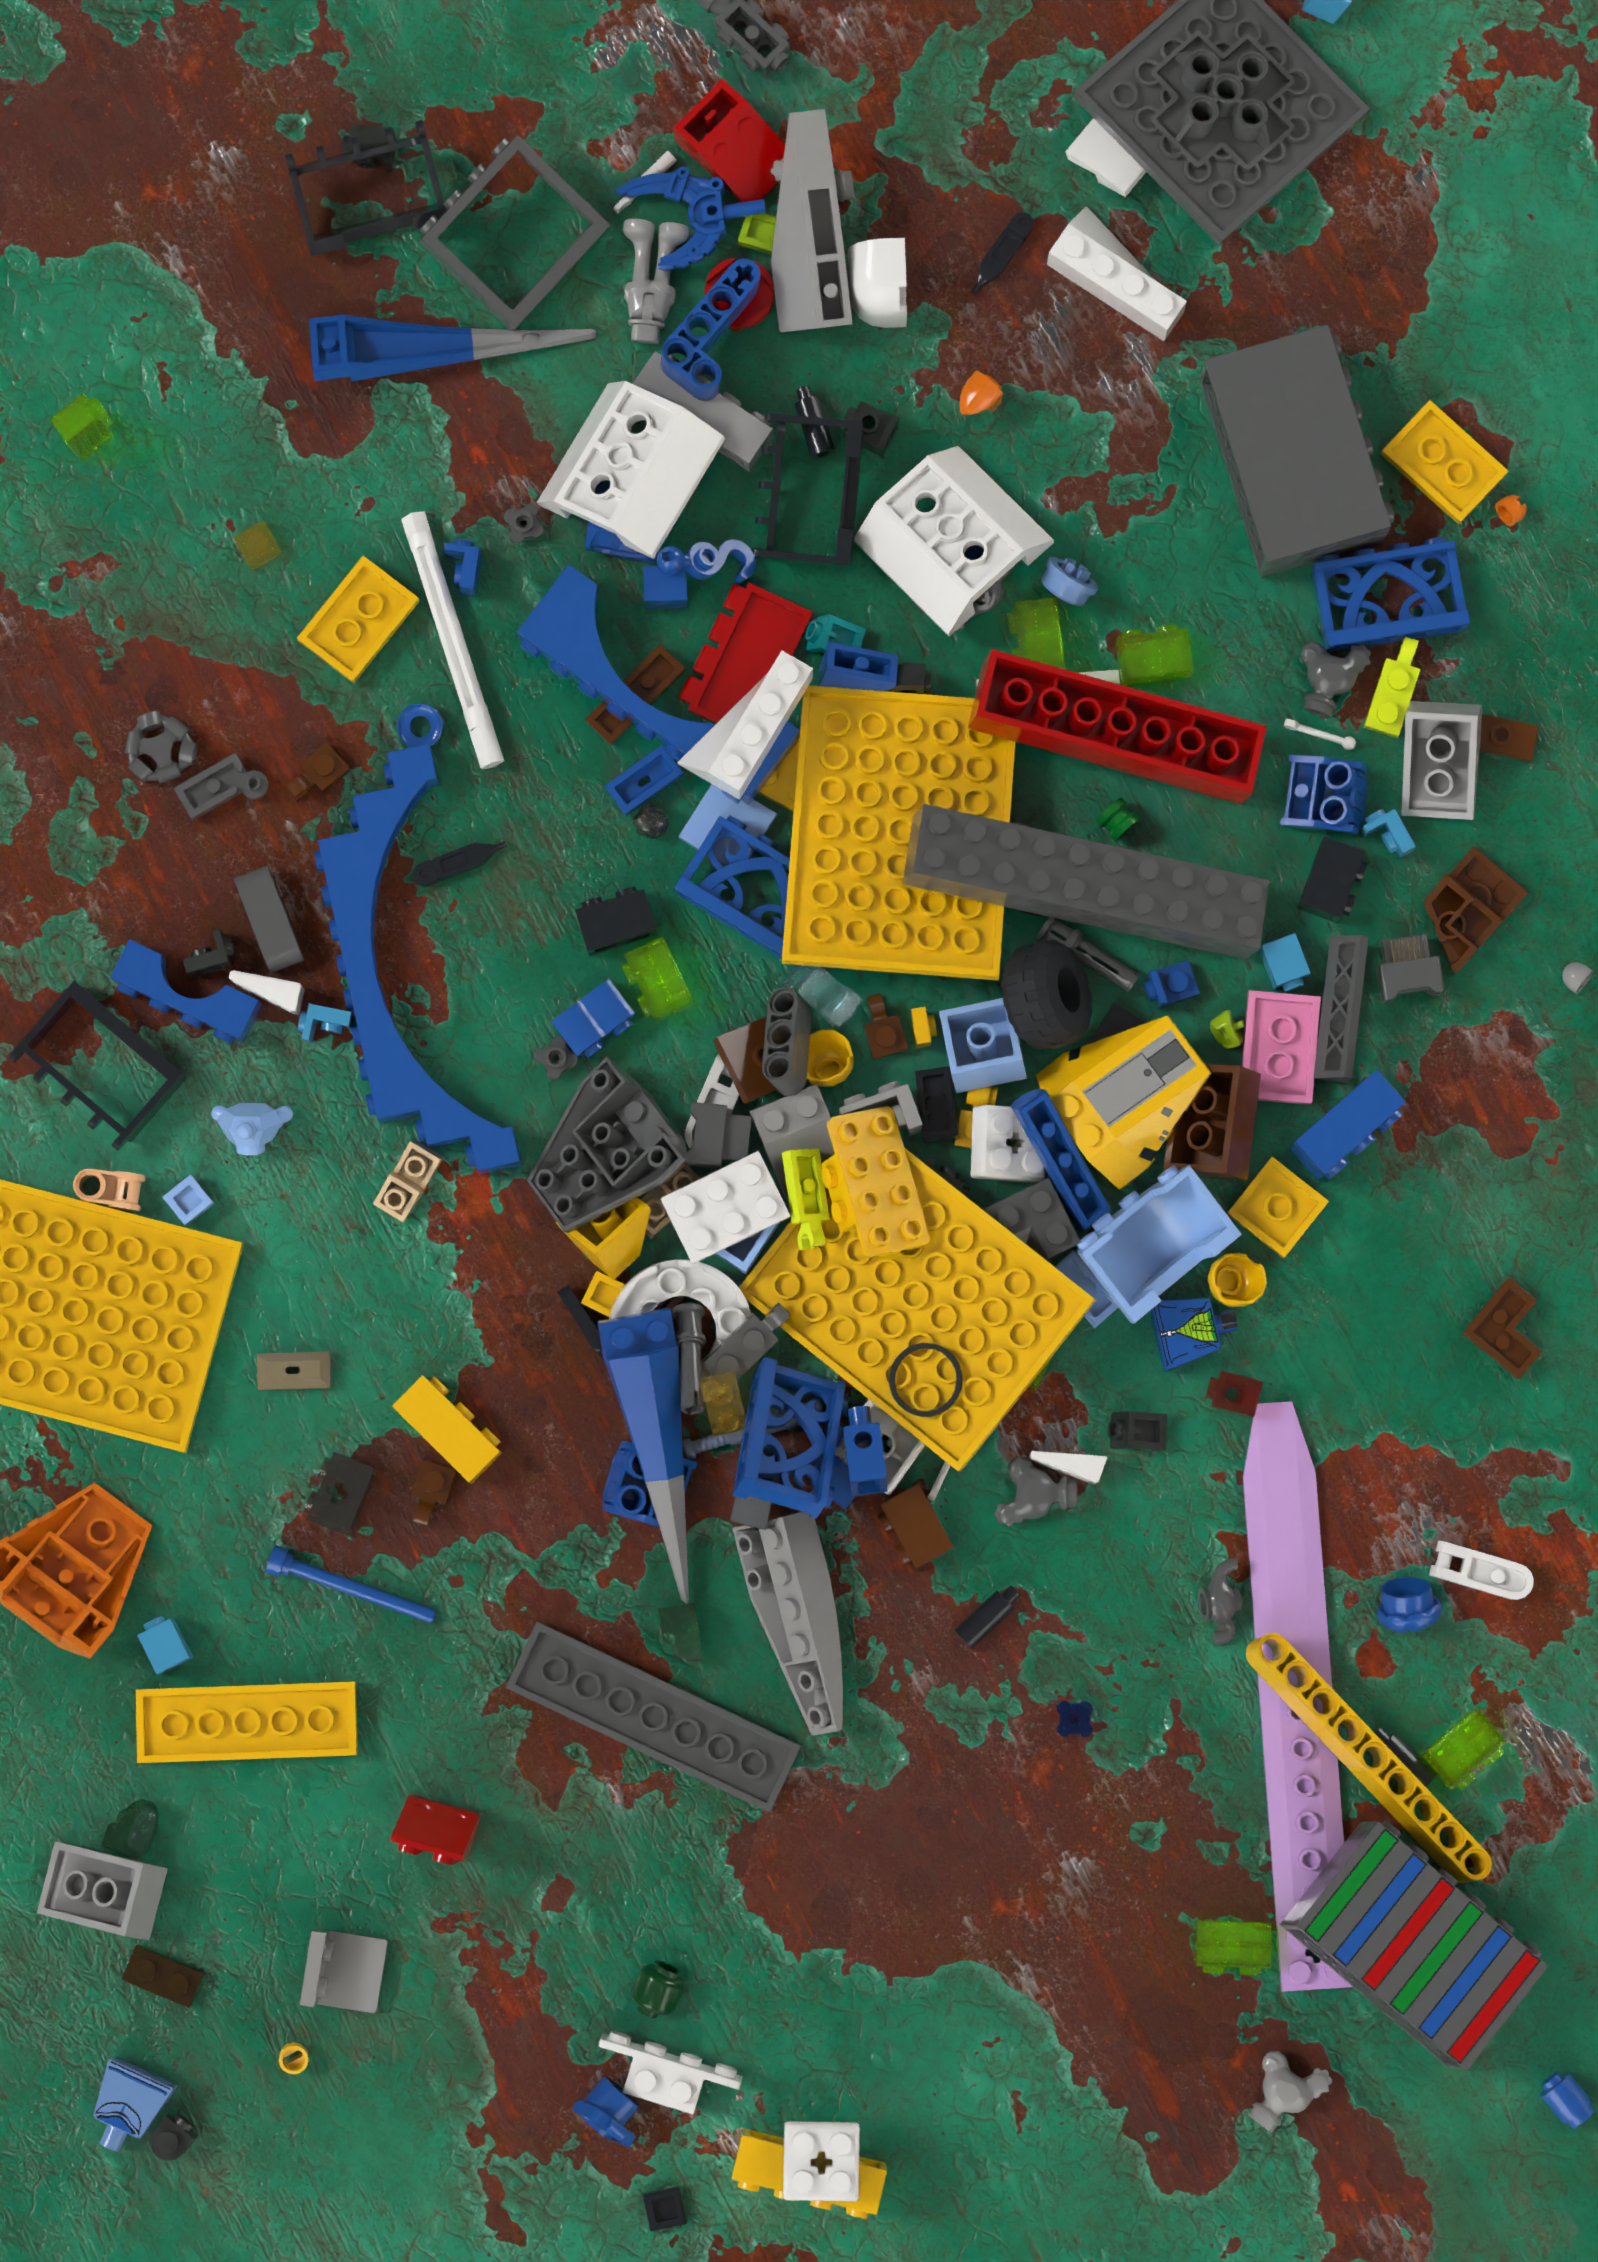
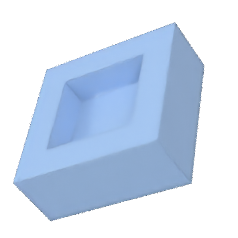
[163,1174,215,1226]

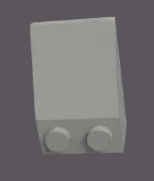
[1401,701,1482,820]
[750,1084,835,1210]
[37,1841,168,1941]

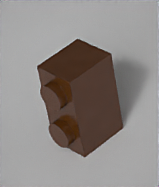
[877,1483,954,1569]

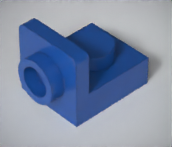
[444,539,482,597]
[1143,960,1200,1009]

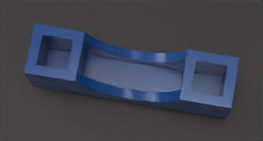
[110,939,262,1045]

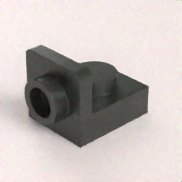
[183,928,236,979]
[1108,1411,1167,1451]

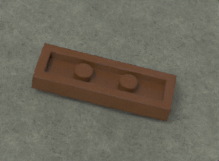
[585,644,686,746]

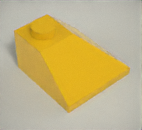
[556,1197,651,1280]

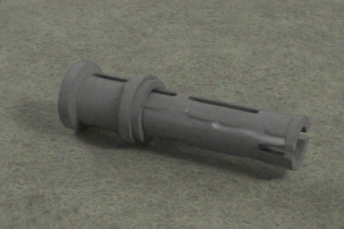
[1035,917,1140,992]
[672,1303,706,1414]

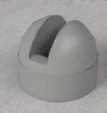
[1562,962,1594,994]

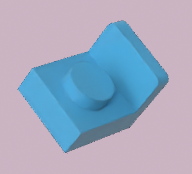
[1361,809,1416,858]
[298,1003,355,1043]

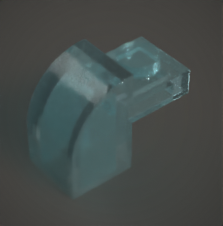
[782,965,862,1027]

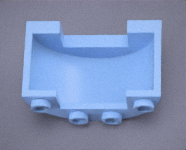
[1076,1165,1242,1323]

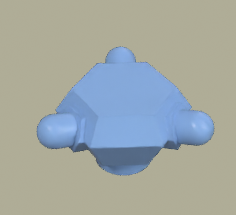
[211,1103,293,1155]

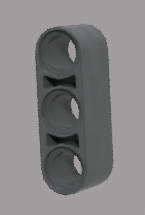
[234,865,305,974]
[762,987,812,1096]

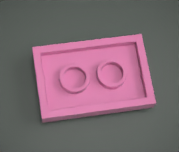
[1242,990,1321,1105]

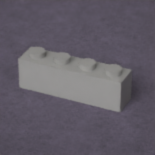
[632,351,773,472]

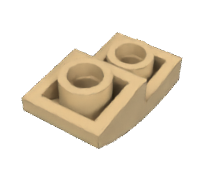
[373,1139,444,1222]
[641,1162,700,1239]

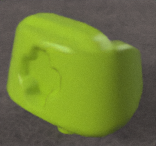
[1210,1010,1245,1049]

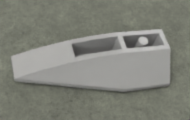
[771,109,853,332]
[732,1511,843,1736]

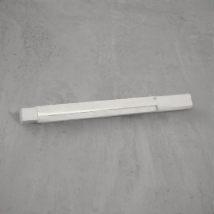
[401,511,504,769]

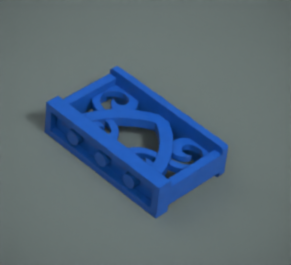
[1311,537,1470,653]
[673,815,796,967]
[733,1357,849,1519]

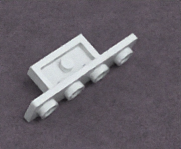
[598,2031,743,2114]

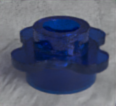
[1056,1701,1093,1737]

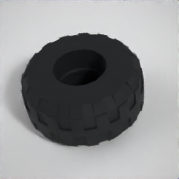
[1001,939,1092,1050]

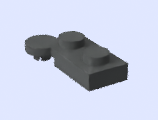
[173,753,269,821]

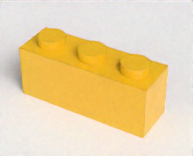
[392,1375,502,1484]

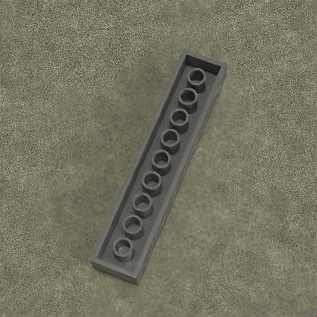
[903,804,1269,960]

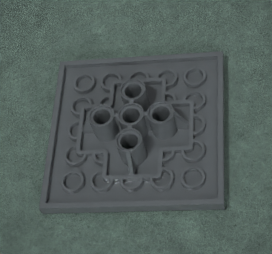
[1072,0,1370,246]

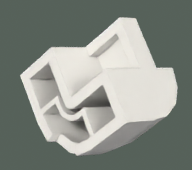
[847,238,907,328]

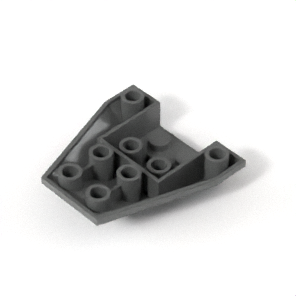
[527,1057,687,1233]

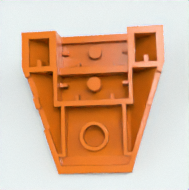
[0,1482,152,1659]

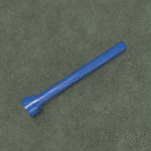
[265,1545,437,1624]

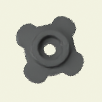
[504,504,544,543]
[535,1037,578,1080]

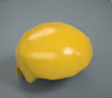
[806,1029,854,1087]
[1207,1253,1267,1307]

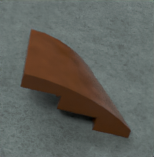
[1423,846,1529,974]

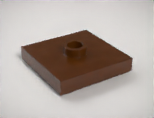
[713,1016,787,1105]

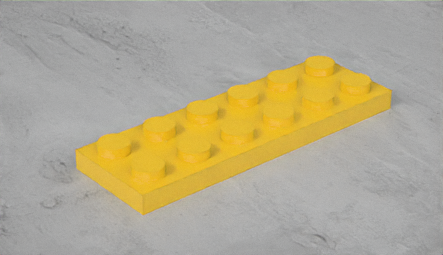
[136,1682,358,1763]

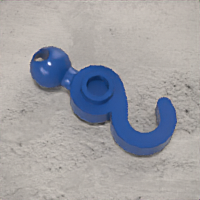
[657,539,756,584]

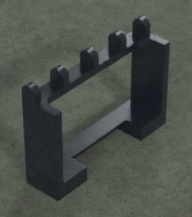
[285,120,446,256]
[752,413,865,565]
[9,981,187,1151]

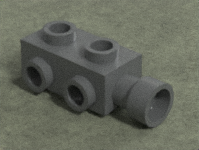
[697,0,790,77]

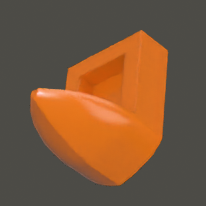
[959,370,1003,415]

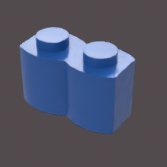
[552,979,636,1059]

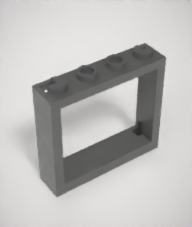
[418,135,610,331]

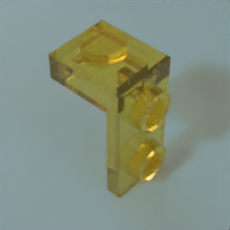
[699,1371,746,1437]

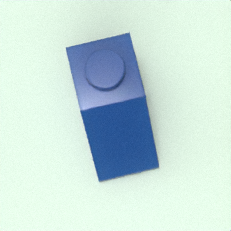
[817,642,898,691]

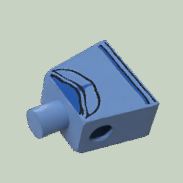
[93,2056,178,2152]

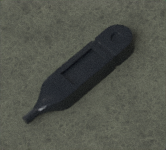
[971,212,1034,295]
[413,841,507,887]
[557,1285,604,1360]

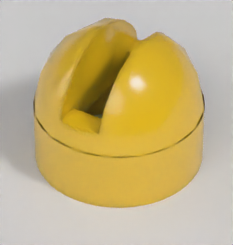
[279,2042,308,2074]

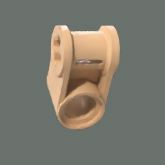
[73,1169,146,1212]

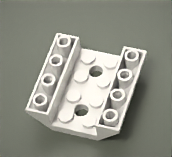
[537,381,725,559]
[853,446,1054,637]

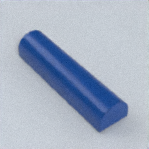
[1011,1089,1111,1230]

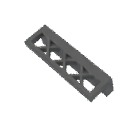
[1313,935,1369,1084]

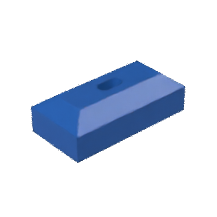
[604,745,684,817]

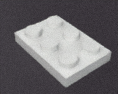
[660,1151,791,1265]

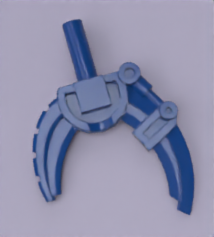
[615,166,767,270]

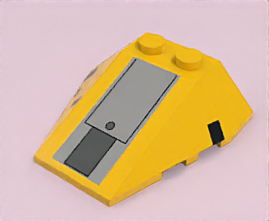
[1035,1015,1211,1190]

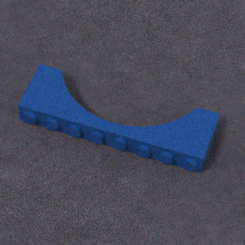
[517,564,800,805]

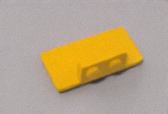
[821,1106,930,1257]

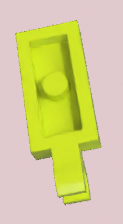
[1363,637,1420,738]
[782,1148,830,1250]

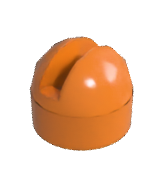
[1495,495,1527,526]

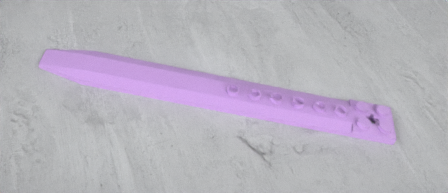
[1243,1401,1352,1992]

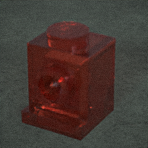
[1205,1371,1263,1419]

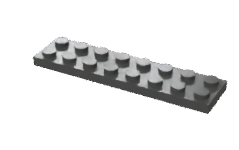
[506,1622,801,1813]

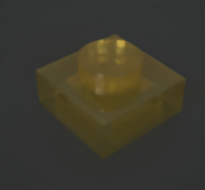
[233,521,282,571]

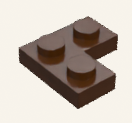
[1461,1278,1542,1380]

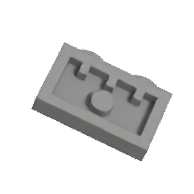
[839,1081,923,1137]
[300,1928,388,2013]

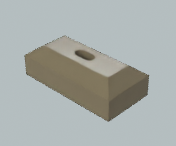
[257,1351,332,1391]

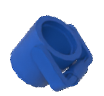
[573,2075,640,2148]

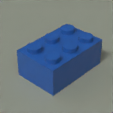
[1289,1070,1406,1181]

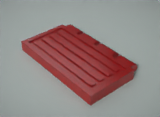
[678,583,813,724]

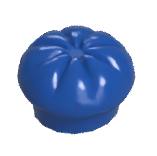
[1376,1577,1442,1633]

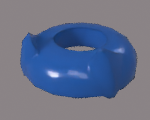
[397,703,444,747]

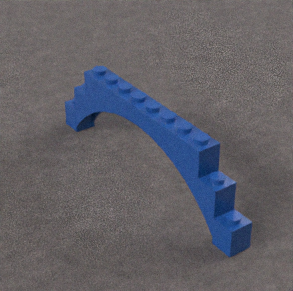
[314,744,522,1174]

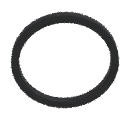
[889,1343,963,1417]

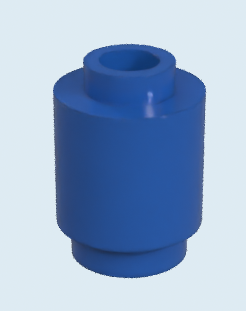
[1540,2071,1595,2129]

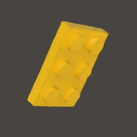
[1380,400,1508,525]
[297,556,420,684]

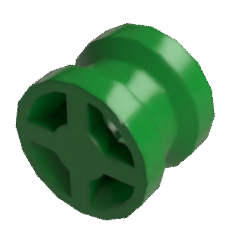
[1096,797,1141,842]

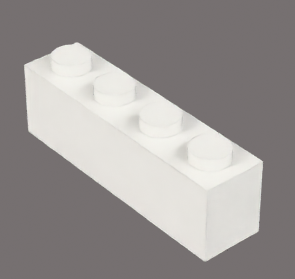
[1047,206,1187,341]
[677,651,813,800]

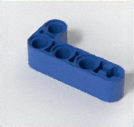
[661,259,761,401]

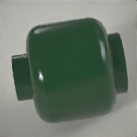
[631,1960,685,2018]

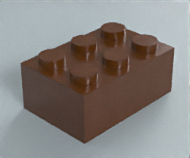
[1163,1064,1261,1181]

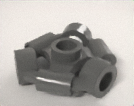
[124,711,197,784]

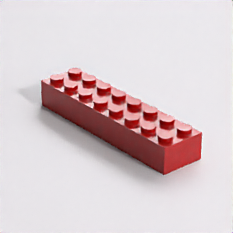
[968,649,1267,804]

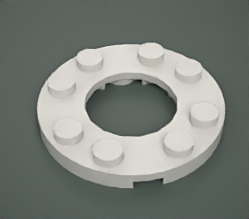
[609,1259,751,1405]

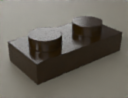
[121,1945,205,2008]

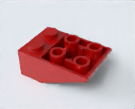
[673,78,785,203]
[390,1794,482,1865]

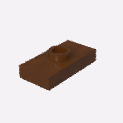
[1479,714,1539,762]

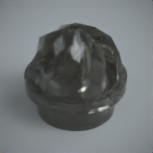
[631,802,668,839]

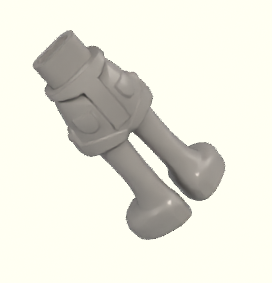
[623,219,689,344]

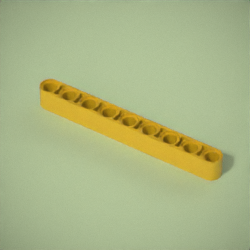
[1246,1633,1492,1884]

